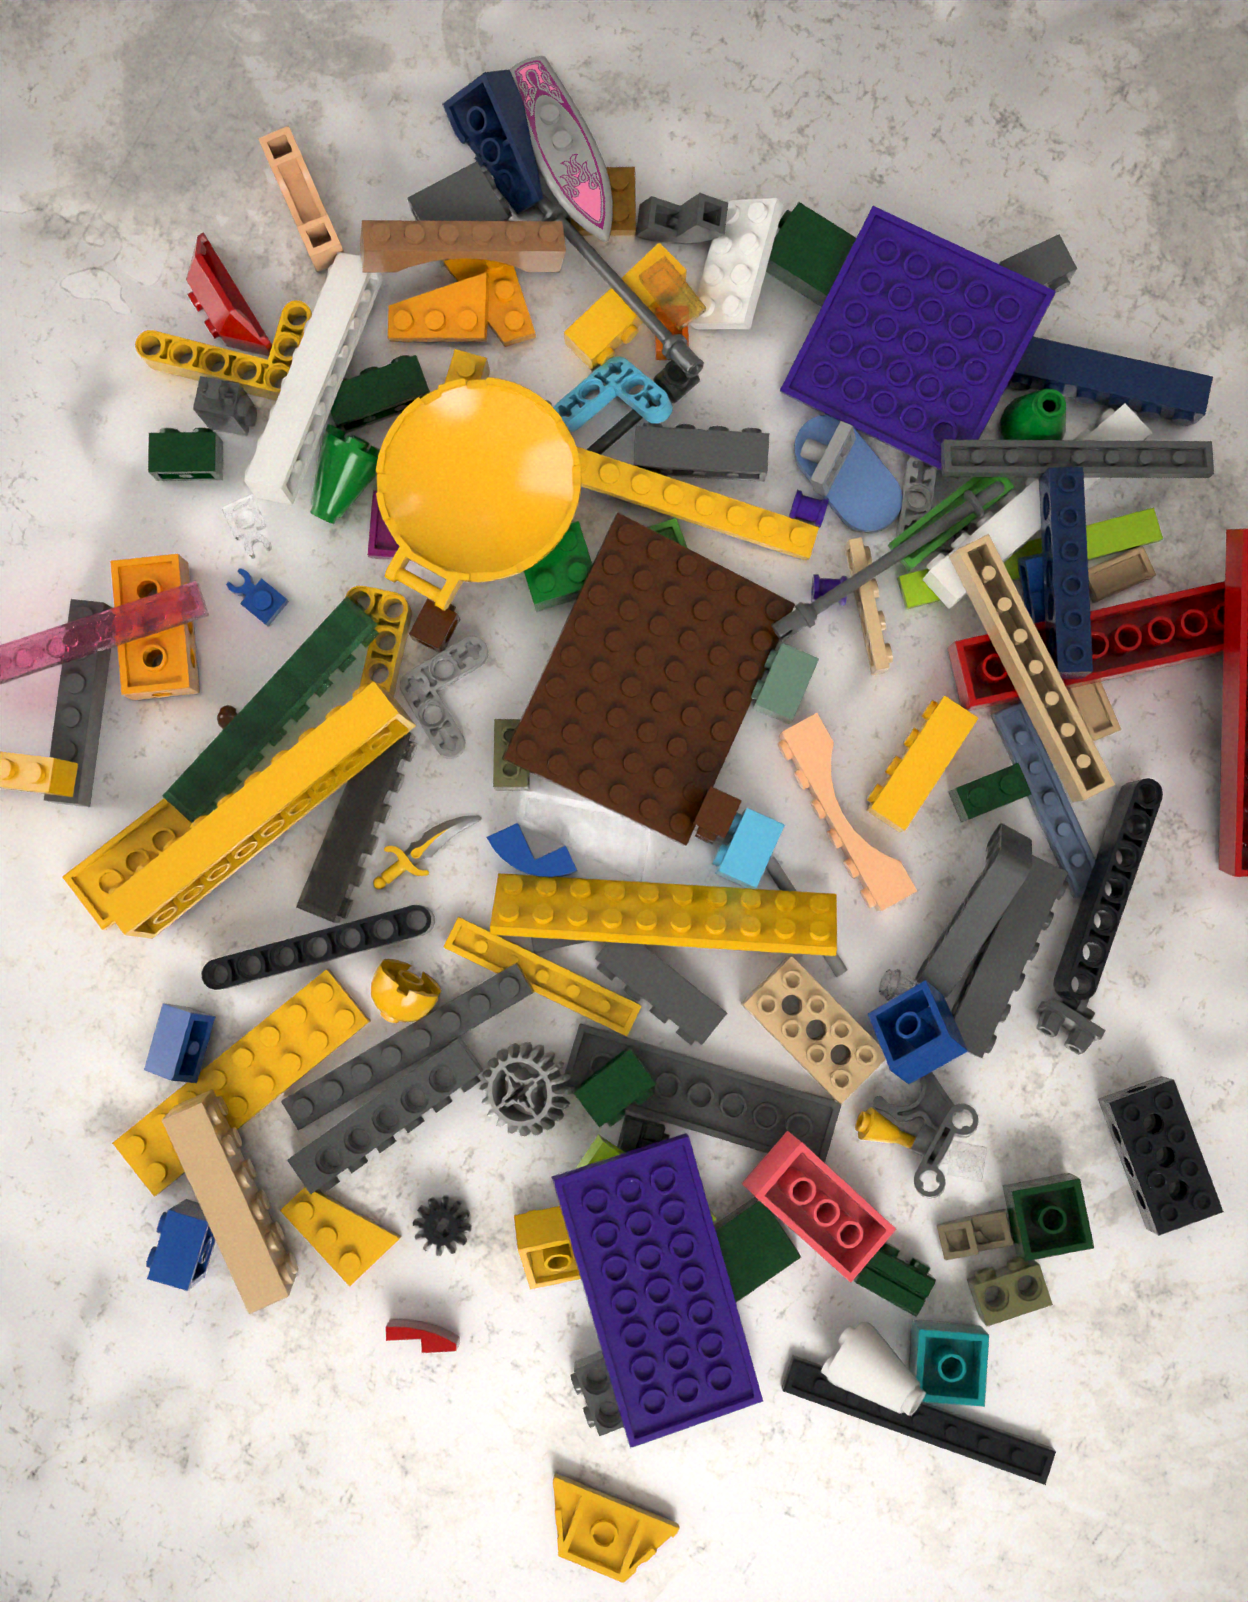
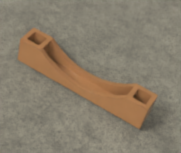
[360,220,566,273]

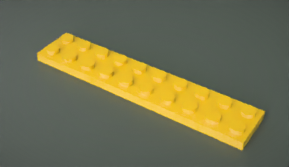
[490,873,837,956]

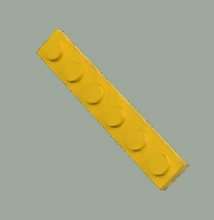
[443,917,642,1037]

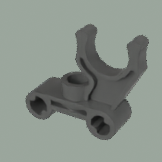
[873,1072,979,1199]

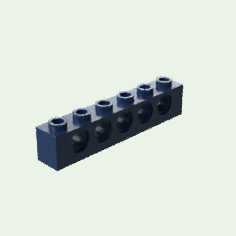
[1039,467,1093,679]

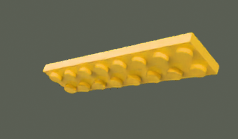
[112,969,371,1197]

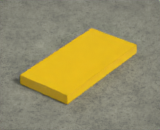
[62,794,193,930]

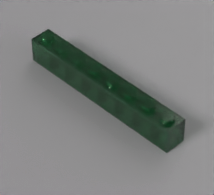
[162,595,380,822]

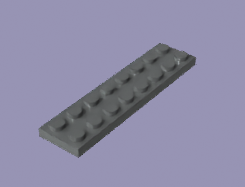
[563,1023,842,1163]

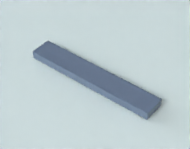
[991,701,1107,898]

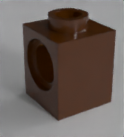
[409,598,460,653]

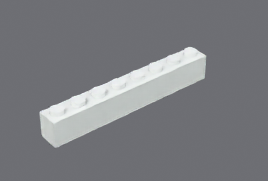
[244,252,383,505]
[923,403,1152,609]

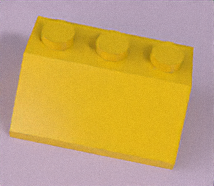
[514,1206,581,1290]

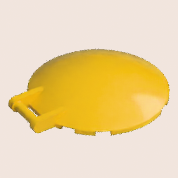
[376,377,582,611]

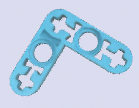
[553,356,673,433]

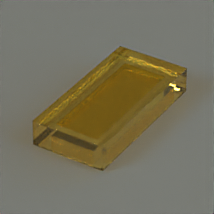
[639,256,706,331]

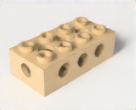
[741,956,886,1104]

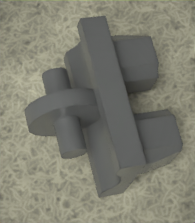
[1036,997,1106,1055]

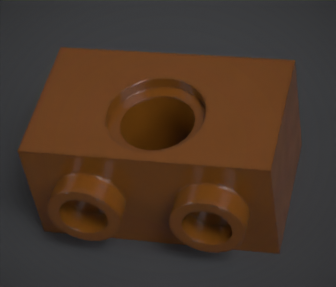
[692,786,742,845]

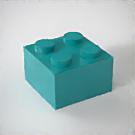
[909,1320,989,1407]

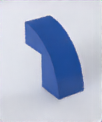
[487,823,578,877]

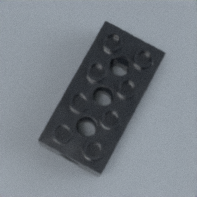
[1098,1076,1224,1236]

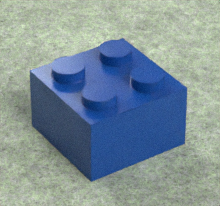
[868,980,968,1084]
[146,1199,216,1291]

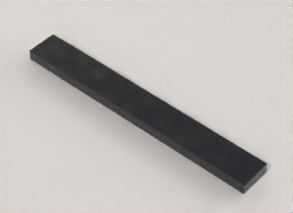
[782,1355,1056,1485]

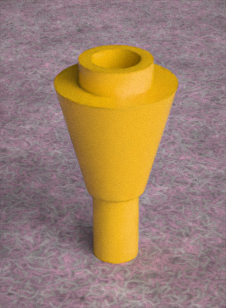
[855,1107,916,1149]

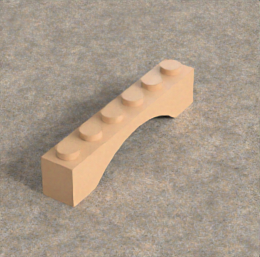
[777,713,917,911]

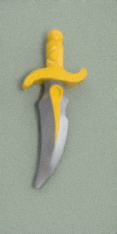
[373,815,482,889]

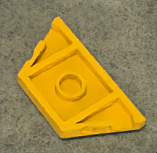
[553,1473,680,1583]

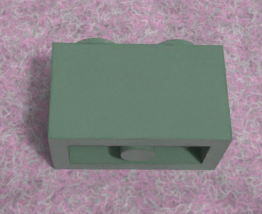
[751,643,819,725]

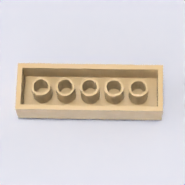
[162,1089,298,1314]

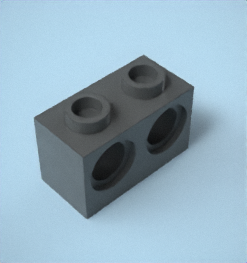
[570,1351,623,1437]

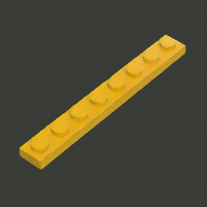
[576,446,819,561]

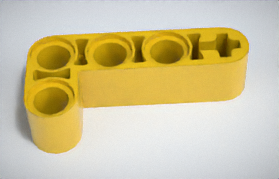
[345,586,412,696]

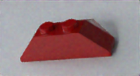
[186,232,272,356]

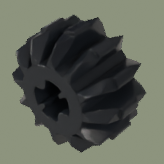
[413,1195,472,1256]

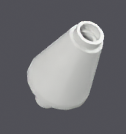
[821,1322,926,1416]

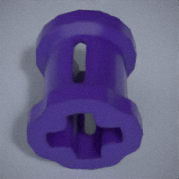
[789,489,829,528]
[811,574,848,606]

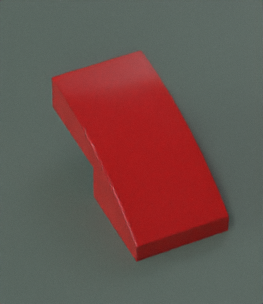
[385,1319,460,1353]

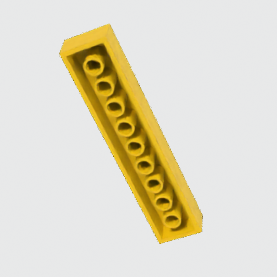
[101,681,416,939]

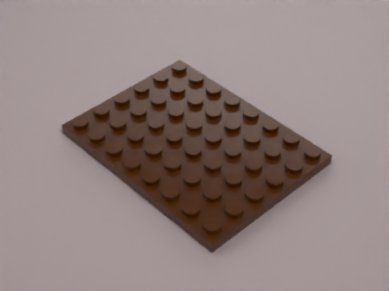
[502,513,795,846]

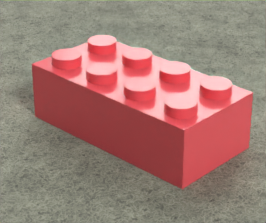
[741,1131,896,1282]

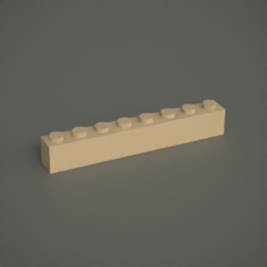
[949,534,1115,802]

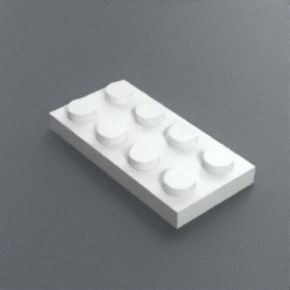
[689,198,784,329]

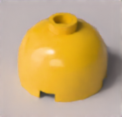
[371,959,441,1023]

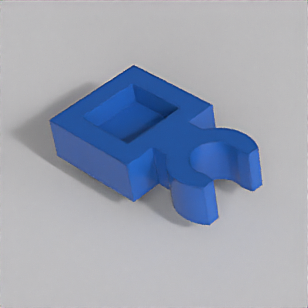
[226,568,290,626]

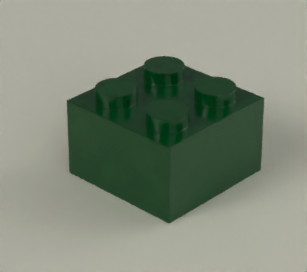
[574,1046,656,1128]
[1002,1173,1094,1261]

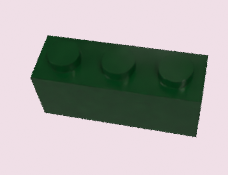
[330,355,430,433]

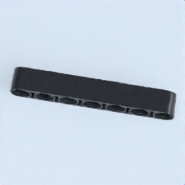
[1053,778,1163,1000]
[201,905,435,990]

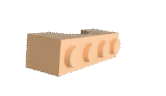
[258,126,344,272]

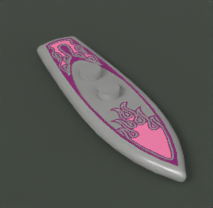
[510,56,613,242]

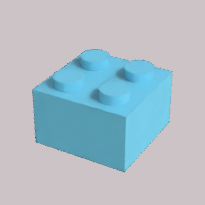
[712,808,785,889]

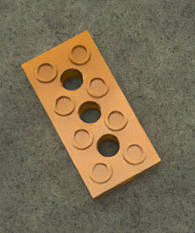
[110,554,200,700]

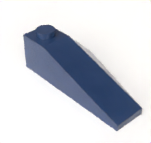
[442,69,543,214]

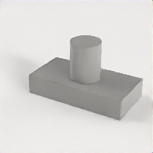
[800,421,856,497]

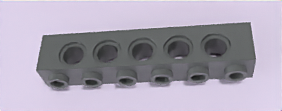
[287,1037,484,1194]

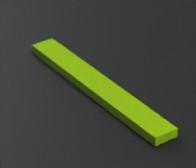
[897,507,1163,610]

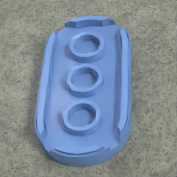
[794,415,902,533]

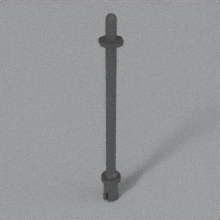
[536,194,704,378]
[771,481,1005,643]

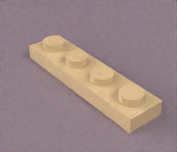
[844,537,893,675]

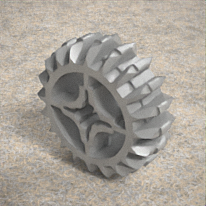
[479,1042,573,1136]

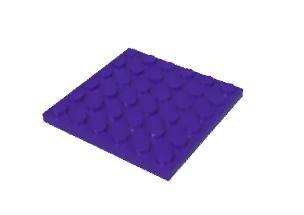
[780,206,1056,479]

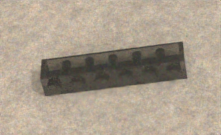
[296,732,418,923]

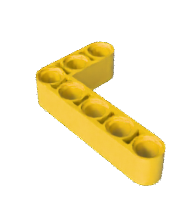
[135,300,312,401]

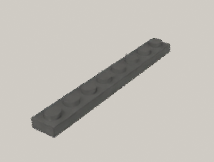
[941,440,1214,478]
[281,962,535,1130]

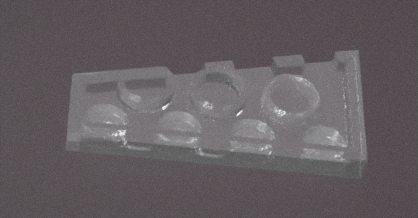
[516,790,652,882]

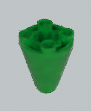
[1000,389,1066,440]
[310,424,380,524]

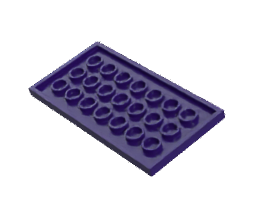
[552,1133,763,1448]

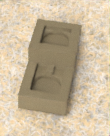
[937,1209,1014,1260]

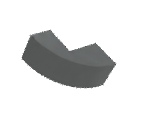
[636,193,728,243]

